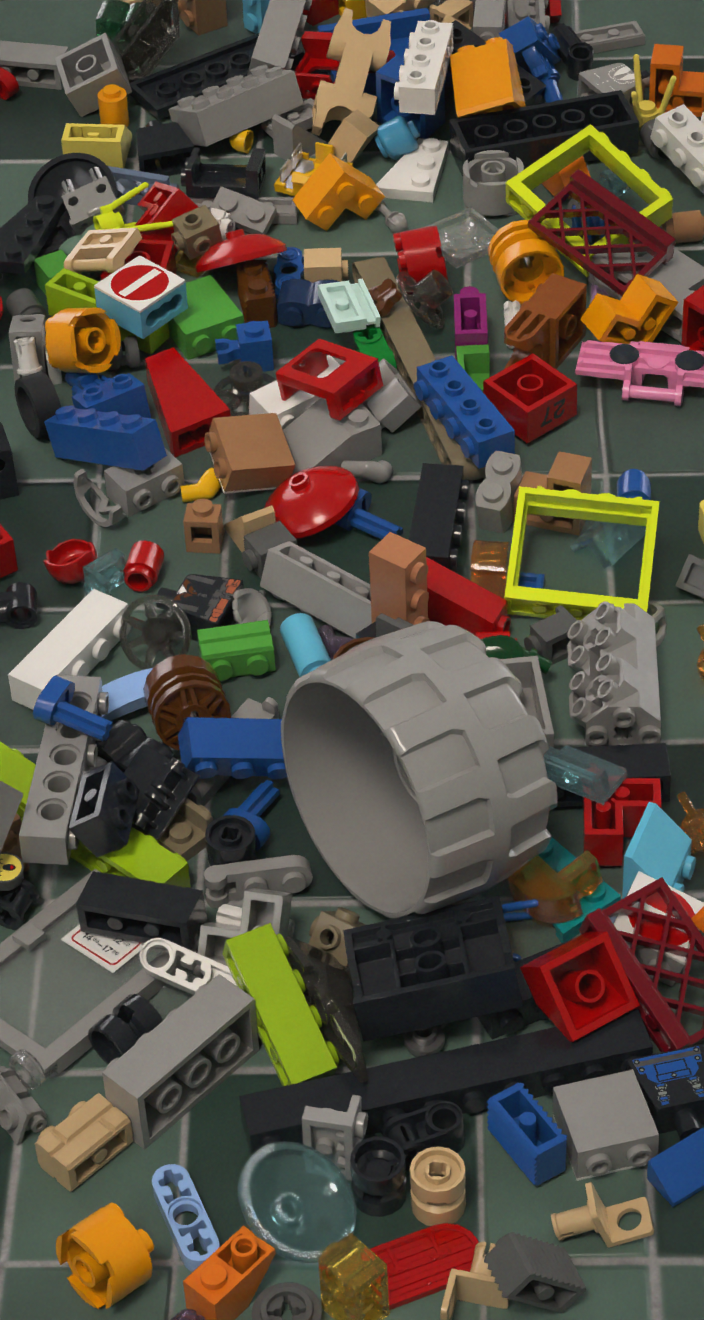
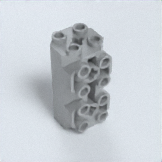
[567,601,661,747]

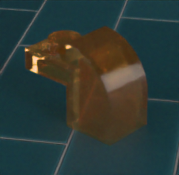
[470,540,511,599]
[507,850,603,923]

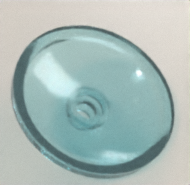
[238,1141,357,1263]

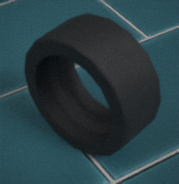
[14,371,61,438]

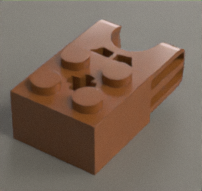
[504,273,587,369]

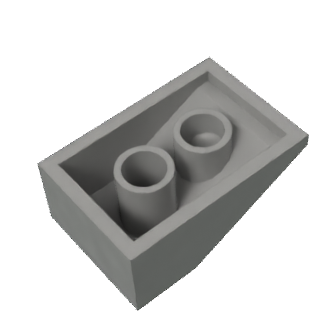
[283,398,382,475]

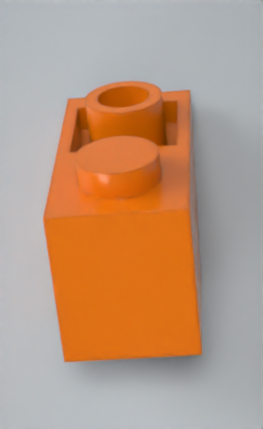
[183,1225,276,1320]

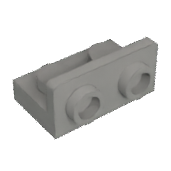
[302,1095,368,1181]

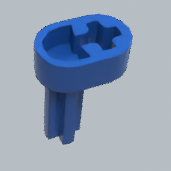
[334,488,403,539]
[33,675,113,741]
[223,780,280,851]

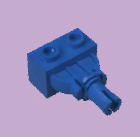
[499,16,563,103]
[65,369,151,418]

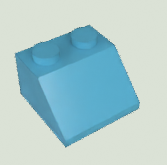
[622,802,696,899]

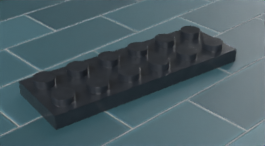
[129,32,304,120]

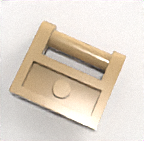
[64,228,142,274]

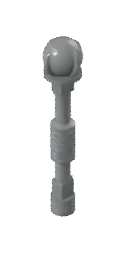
[375,200,408,234]

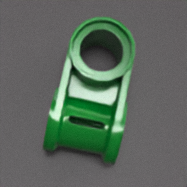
[353,324,397,369]

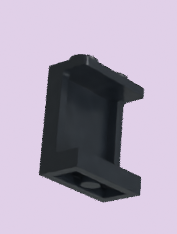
[181,148,266,199]

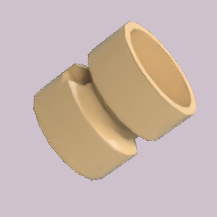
[410,1146,466,1226]

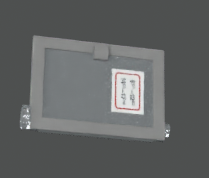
[0,869,200,1090]

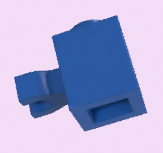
[215,320,274,374]

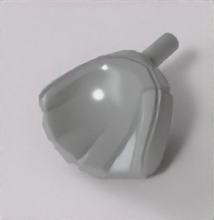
[232,588,272,627]

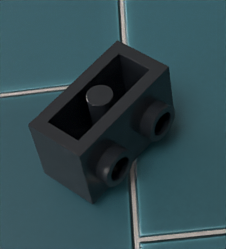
[69,761,140,858]

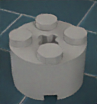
[463,150,524,218]

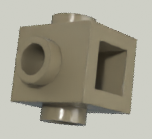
[171,205,222,260]
[307,907,365,968]

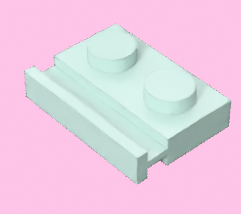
[318,278,381,333]

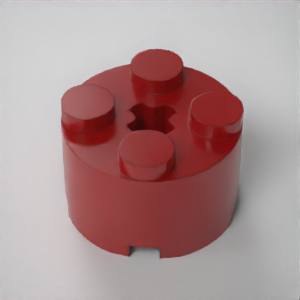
[392,225,448,295]

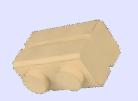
[35,1093,133,1192]

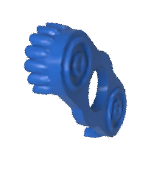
[273,247,304,298]

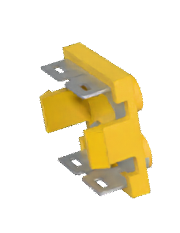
[274,142,353,196]

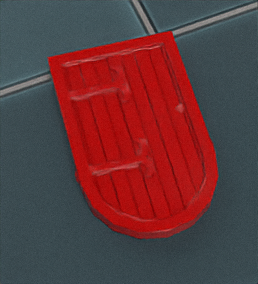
[362,1223,479,1310]

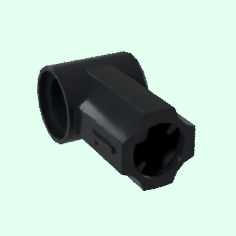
[549,23,594,81]
[0,582,37,629]

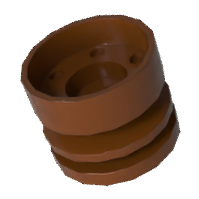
[143,654,231,751]

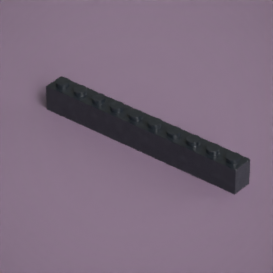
[239,1009,653,1160]

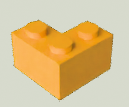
[292,153,385,231]
[580,274,679,344]

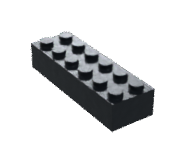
[449,90,639,176]

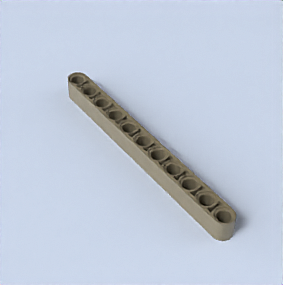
[352,256,486,481]

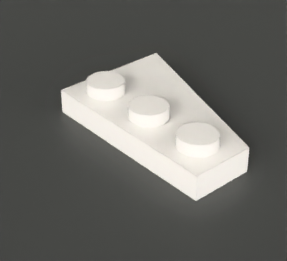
[376,138,449,202]

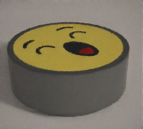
[0,852,24,891]

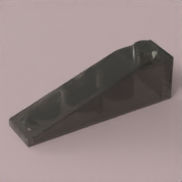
[284,936,368,1083]

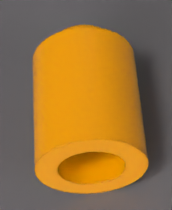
[97,84,130,127]

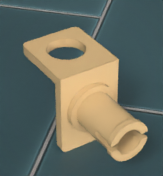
[551,1182,654,1248]
[440,1242,510,1320]

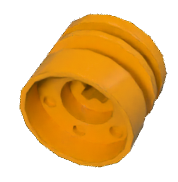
[488,220,564,304]

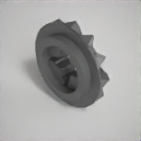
[252,1282,322,1320]

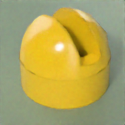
[229,129,254,153]

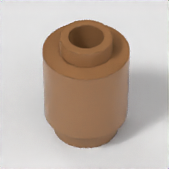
[662,210,704,244]

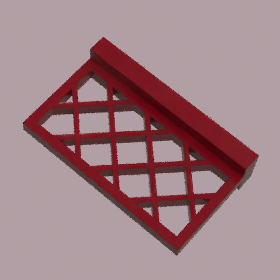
[528,169,676,296]
[579,877,704,1053]

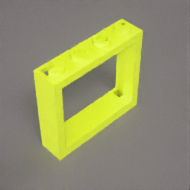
[505,124,673,277]
[504,486,660,620]

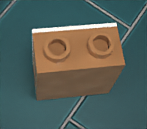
[204,413,295,494]

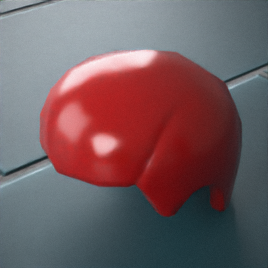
[43,539,97,584]

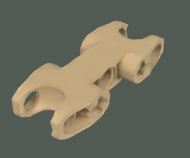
[311,8,391,136]

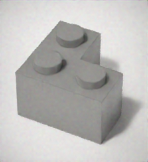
[198,888,293,966]

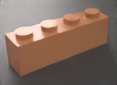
[369,532,429,625]

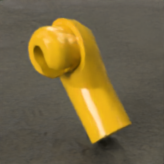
[180,468,221,502]

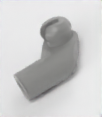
[341,460,393,484]

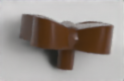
[368,278,402,317]

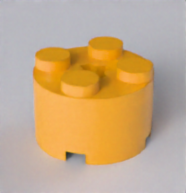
[45,307,121,373]
[56,1202,154,1309]

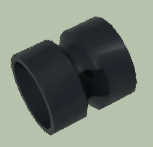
[205,815,257,867]
[88,993,163,1064]
[350,1136,407,1217]

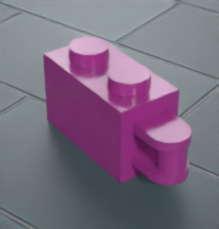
[454,286,488,359]

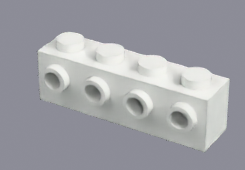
[394,20,453,115]
[650,104,704,194]
[8,589,131,709]

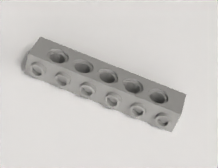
[19,675,109,865]

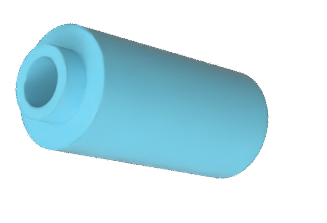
[280,613,331,677]

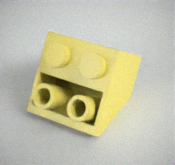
[61,123,132,168]

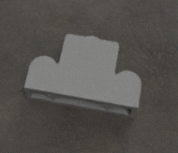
[588,244,704,342]

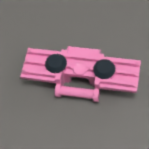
[575,340,704,406]

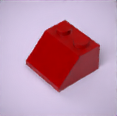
[520,931,640,1042]

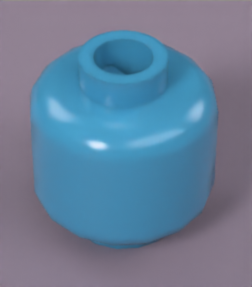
[374,116,421,160]

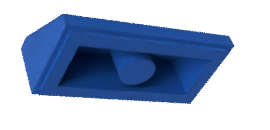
[647,1127,704,1207]

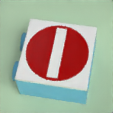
[94,255,188,339]

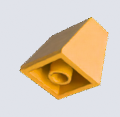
[450,37,526,118]

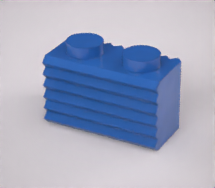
[487,1083,567,1186]

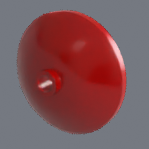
[195,229,287,273]
[264,466,359,539]

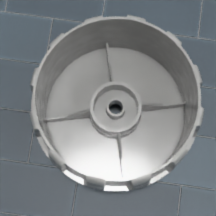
[281,621,557,919]

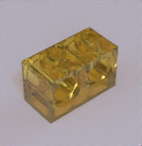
[318,1233,389,1320]

